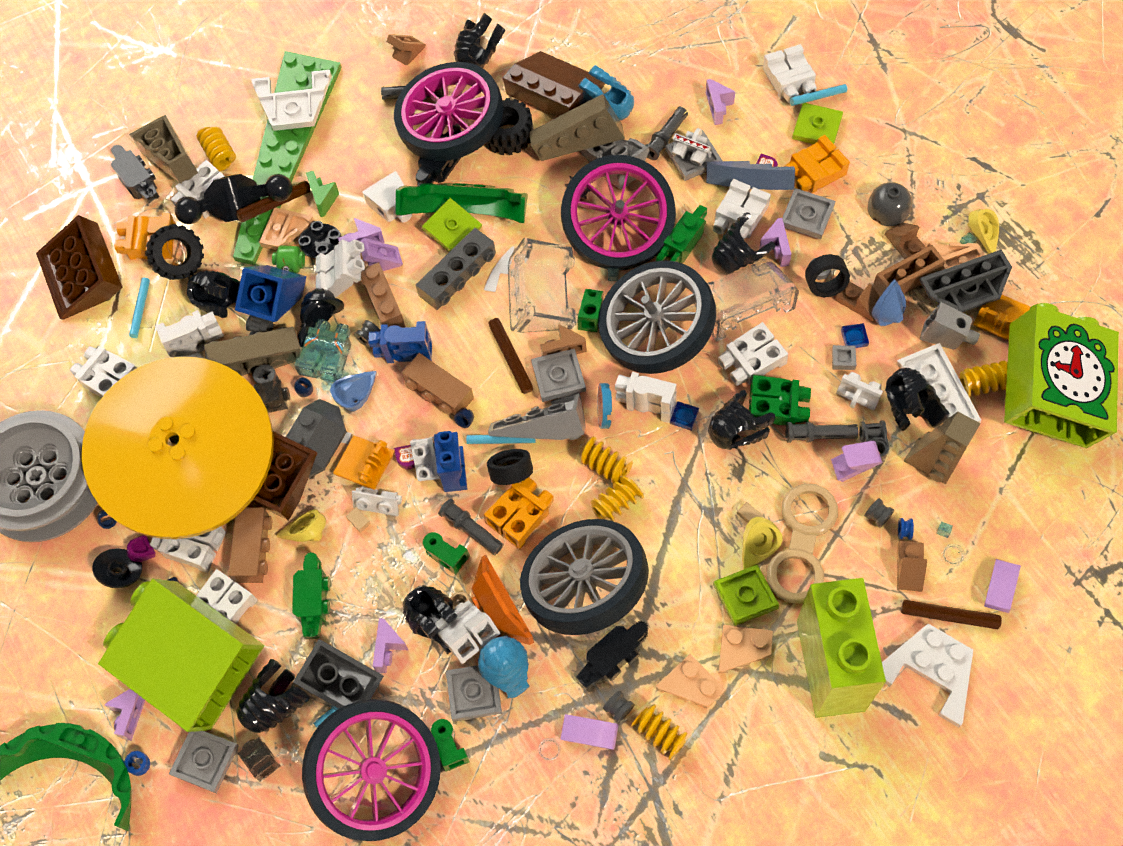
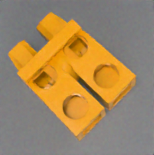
[784,135,850,194]
[114,213,176,260]
[484,477,554,550]

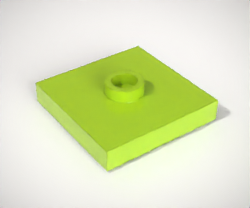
[792,103,843,144]
[422,198,482,252]
[713,564,780,626]

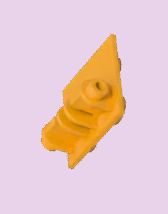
[973,295,1030,341]
[333,435,395,490]

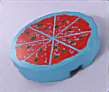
[597,383,612,429]

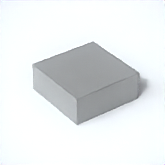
[832,345,856,370]

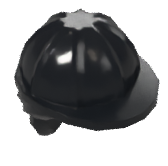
[298,288,344,347]

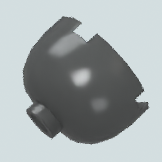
[868,182,912,226]

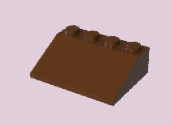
[502,51,605,117]
[36,215,123,320]
[251,431,317,521]

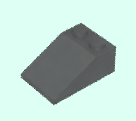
[291,639,384,710]

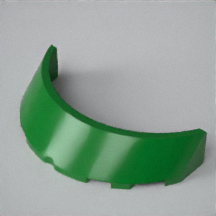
[396,183,528,223]
[0,723,132,831]

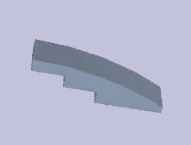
[706,161,795,190]

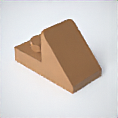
[386,34,426,65]
[884,223,926,259]
[835,282,880,322]
[540,324,587,356]
[897,540,927,592]

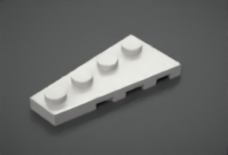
[897,343,981,423]

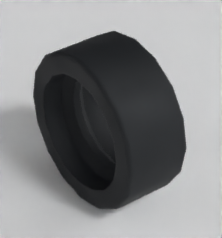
[805,254,850,298]
[487,449,533,485]

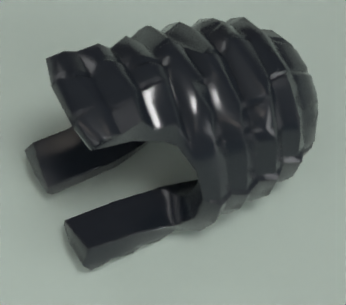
[454,13,506,68]
[712,212,775,276]
[187,270,240,318]
[885,368,950,431]
[708,390,775,450]
[403,585,458,654]
[236,659,310,733]

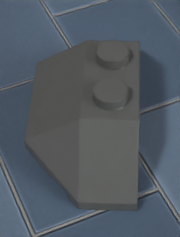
[919,249,1012,313]
[286,399,347,478]

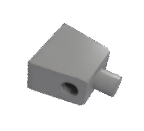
[919,302,980,350]

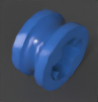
[898,518,914,540]
[124,751,150,776]

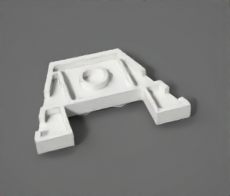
[251,70,332,131]
[882,624,973,728]

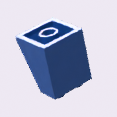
[235,265,307,322]

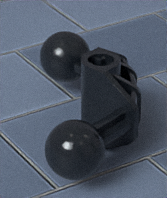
[174,174,293,225]

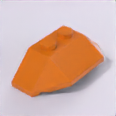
[471,555,534,645]

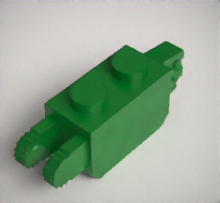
[656,205,707,263]
[292,552,331,639]

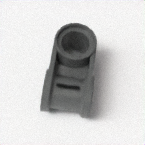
[859,420,889,467]

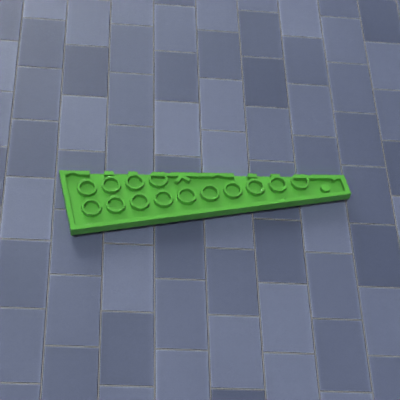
[233,51,342,266]

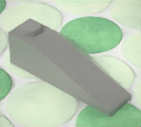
[579,138,649,189]
[488,393,586,440]

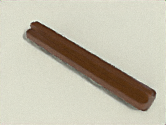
[236,181,311,222]
[489,318,533,394]
[901,600,1002,629]

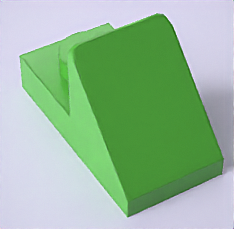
[306,170,339,217]

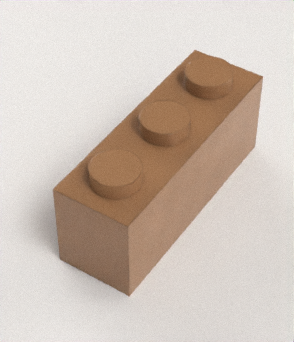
[873,245,945,297]
[361,262,406,328]
[402,353,474,416]
[228,508,272,583]

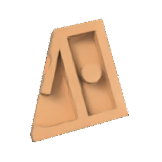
[259,208,314,250]
[927,241,985,270]
[718,625,773,674]
[656,654,726,709]

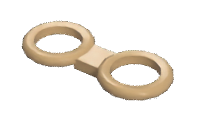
[767,483,838,604]

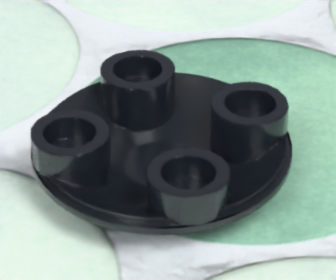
[298,221,341,258]

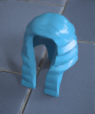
[578,65,635,121]
[478,635,530,699]

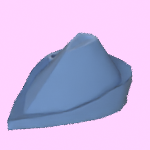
[872,280,906,326]
[330,371,377,411]

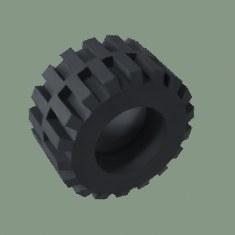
[486,98,533,155]
[145,224,204,280]

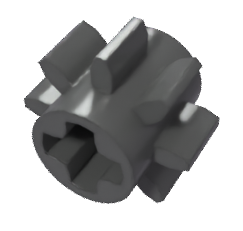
[246,315,273,335]

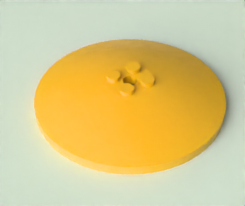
[82,357,274,539]

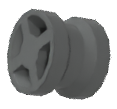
[354,320,380,348]
[253,364,279,392]
[864,498,895,528]
[603,690,635,723]

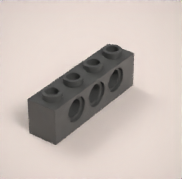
[415,228,496,310]

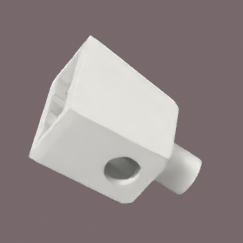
[362,171,412,223]

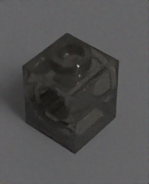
[254,379,291,413]
[238,737,281,782]

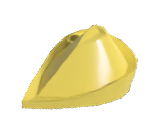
[967,209,999,254]
[276,509,326,542]
[742,517,782,569]

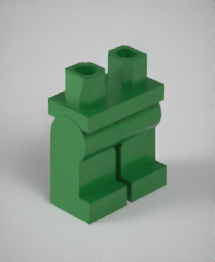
[749,375,811,425]

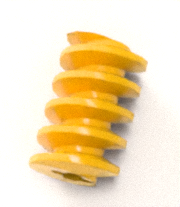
[196,127,236,172]
[959,360,1008,397]
[581,436,633,483]
[590,476,644,521]
[631,704,688,761]

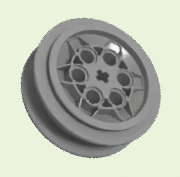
[0,410,97,542]

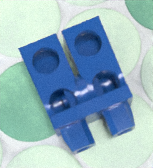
[368,321,432,364]
[434,431,468,492]

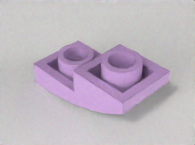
[984,559,1021,613]
[560,714,619,750]

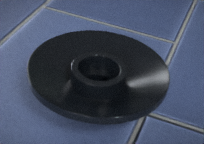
[92,548,142,588]

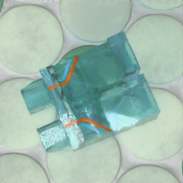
[294,319,352,382]

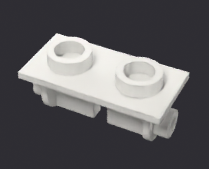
[352,486,402,516]

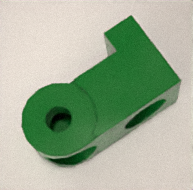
[578,289,604,333]
[423,532,470,575]
[431,719,470,772]

